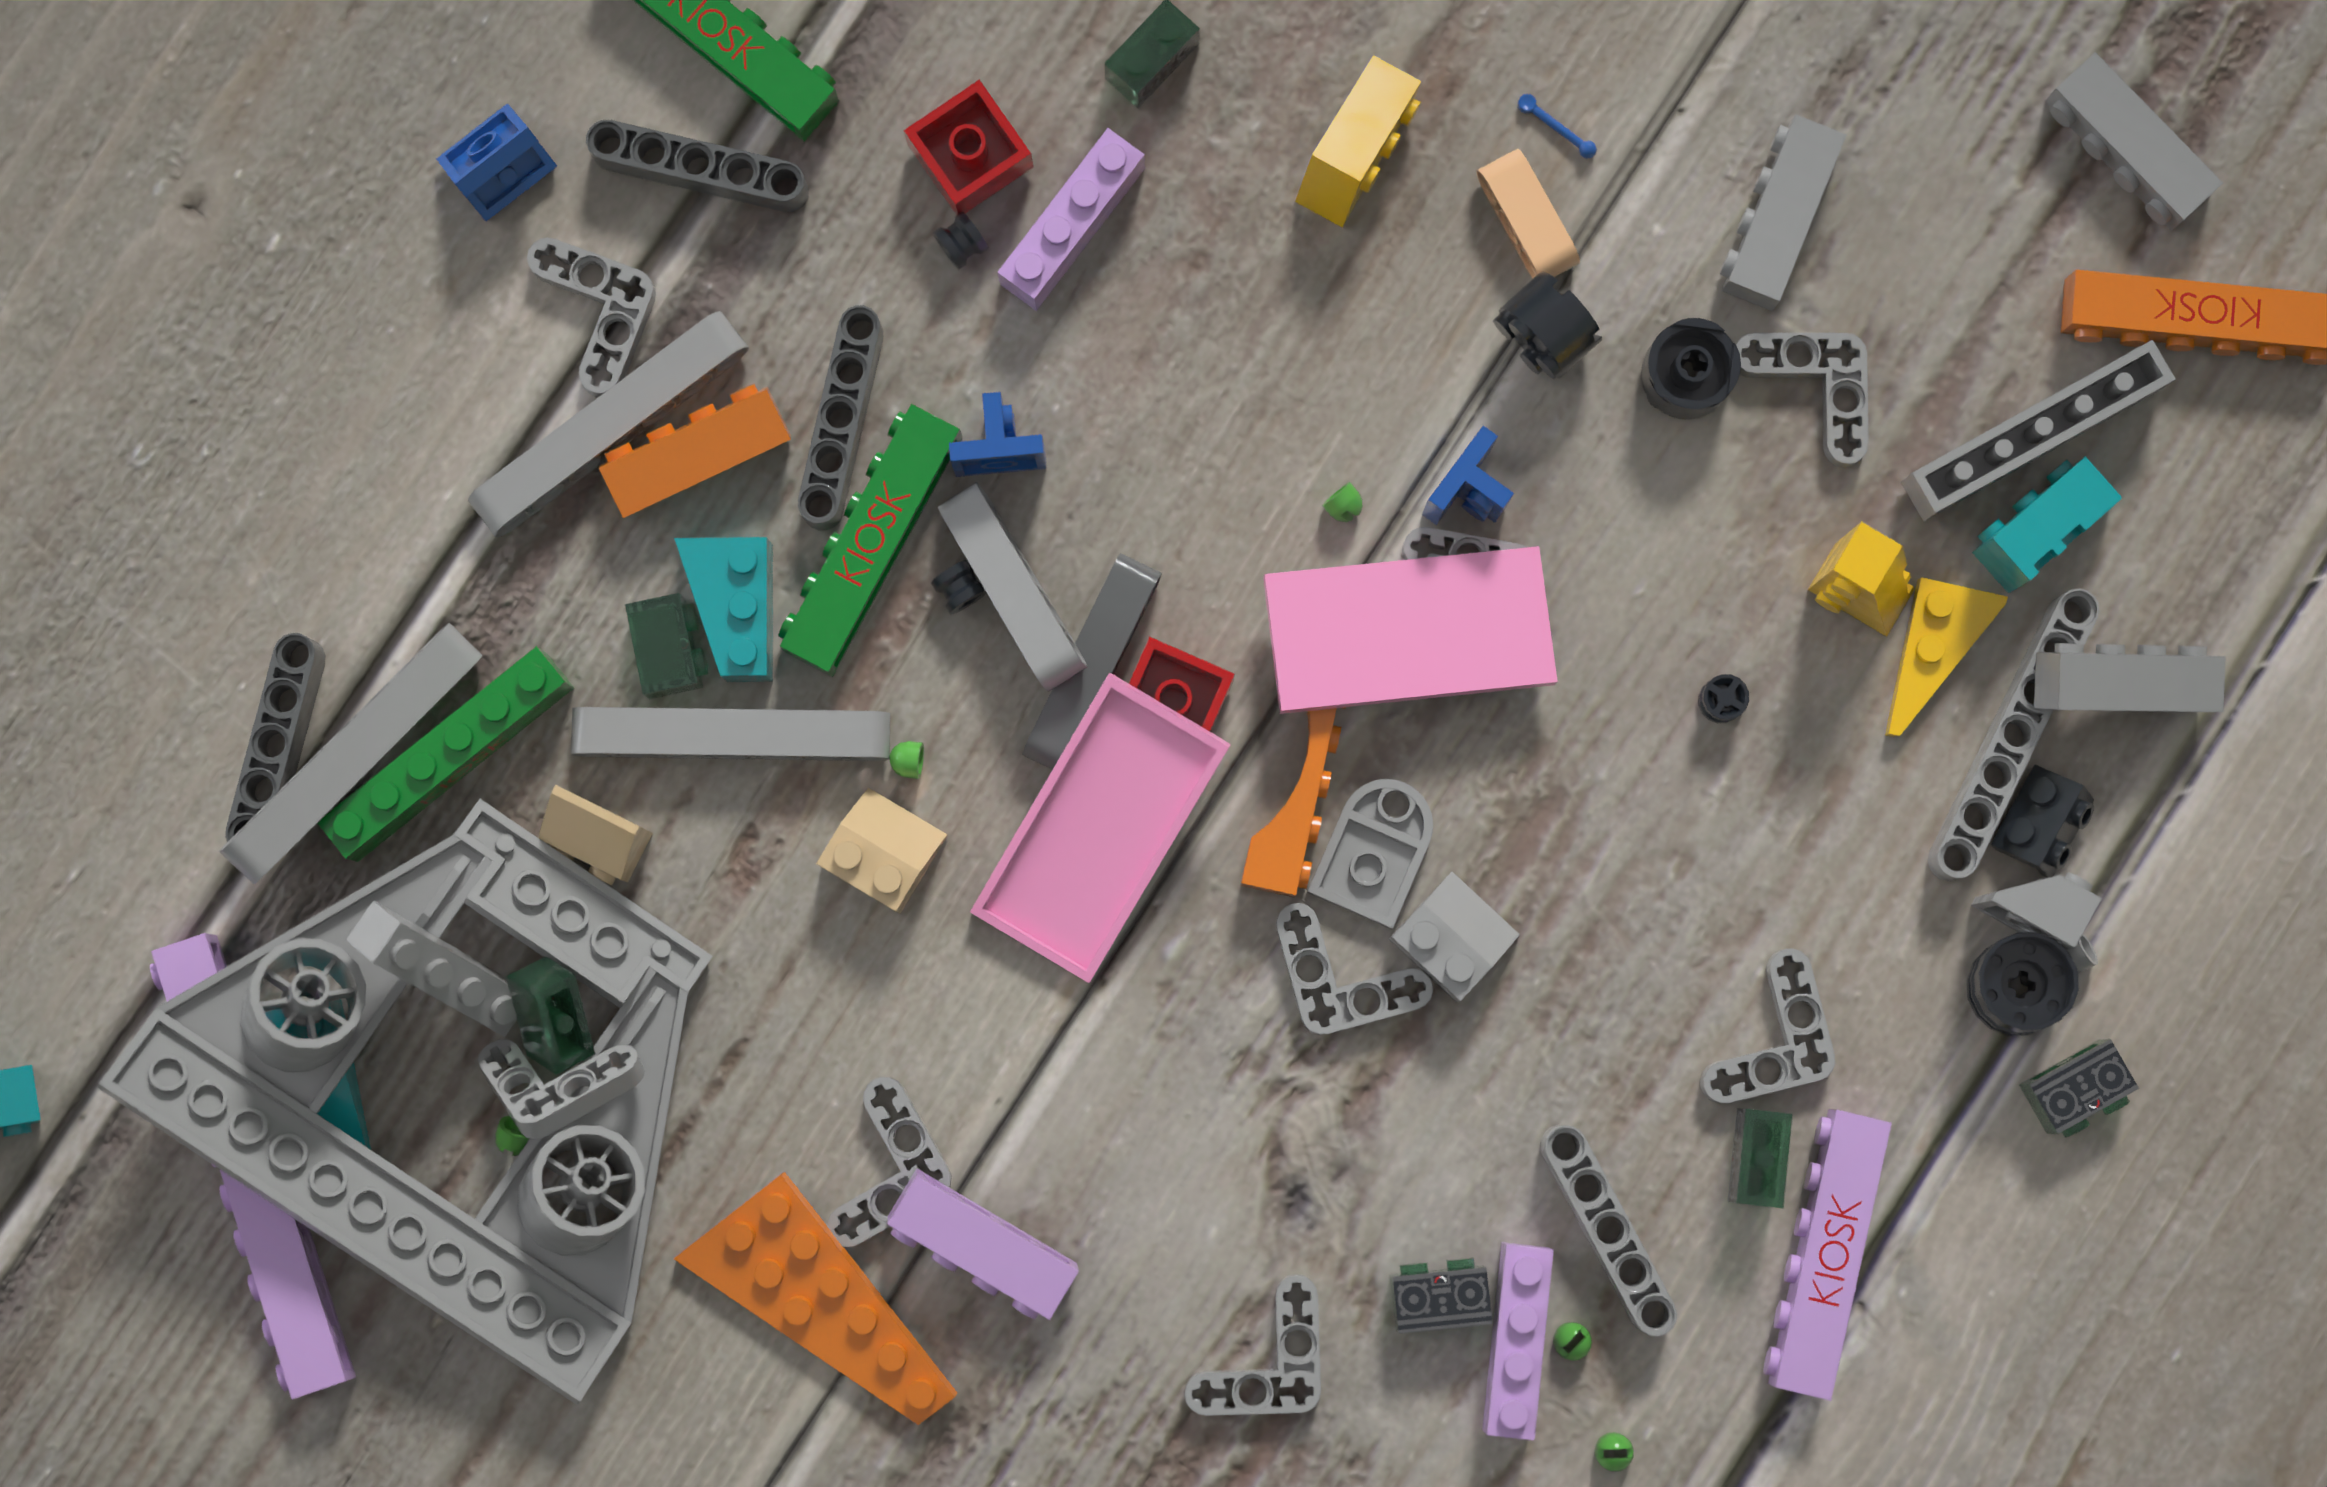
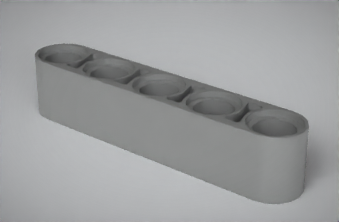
[938,482,1087,692]
[1540,1125,1677,1336]

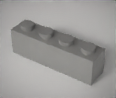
[2045,52,2223,231]
[1719,114,1847,311]
[2034,643,2226,712]
[346,900,531,1037]

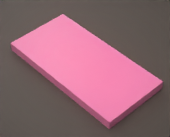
[1263,546,1558,714]
[970,673,1231,983]

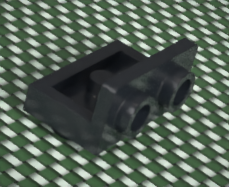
[1991,765,2094,878]

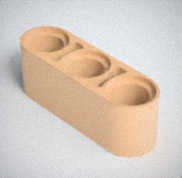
[1476,149,1580,279]

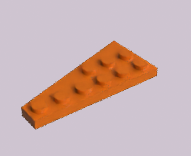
[674,1171,957,1425]

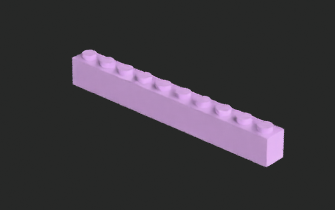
[150,933,356,1399]

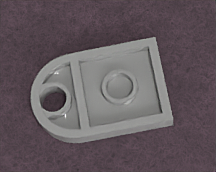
[1307,779,1433,929]

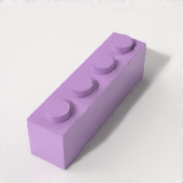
[997,128,1145,311]
[887,1169,1079,1320]
[1482,1242,1554,1440]

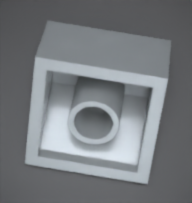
[1389,872,1520,1002]
[1971,873,2102,949]

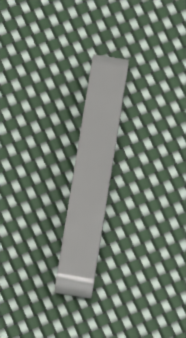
[468,311,749,537]
[1928,588,2100,881]
[219,623,483,884]
[571,707,891,761]

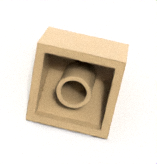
[538,785,653,885]
[816,788,948,914]

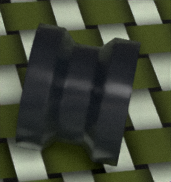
[933,211,989,270]
[931,559,987,615]
[1698,674,1749,723]

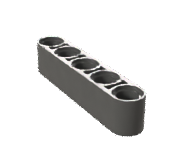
[586,120,809,212]
[798,305,884,531]
[1022,553,1162,770]
[225,633,326,842]

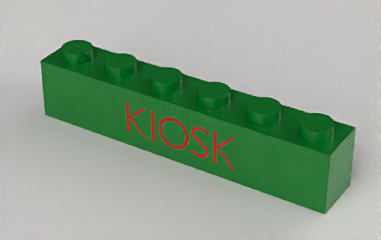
[633,0,839,142]
[778,404,963,677]
[317,646,574,862]

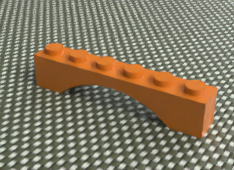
[1240,707,1346,898]

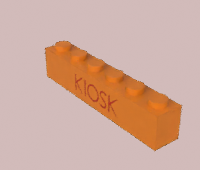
[2060,269,2327,365]

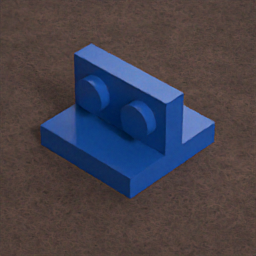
[436,103,557,222]
[949,392,1047,477]
[1422,425,1514,525]

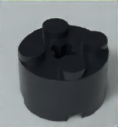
[1493,272,1602,379]
[1641,318,1741,419]

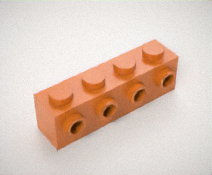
[599,384,791,518]

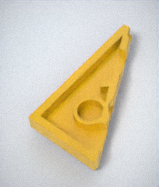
[1885,577,2008,737]

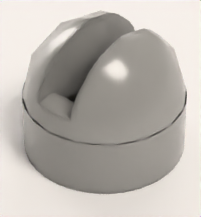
[2066,934,2098,972]

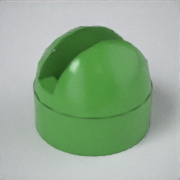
[1322,482,1363,522]
[889,741,924,779]
[495,1115,530,1156]
[1553,1322,1592,1361]
[1594,1432,1634,1472]

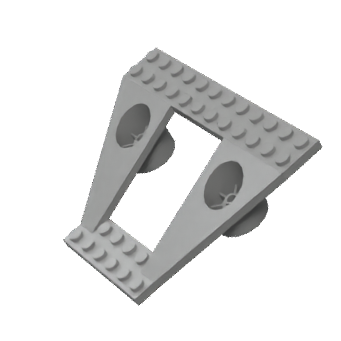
[98,799,713,1405]

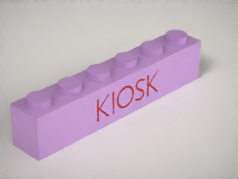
[1764,1109,1892,1401]

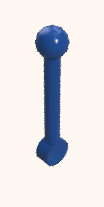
[1518,94,1597,159]

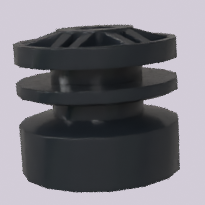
[1966,932,2079,1036]

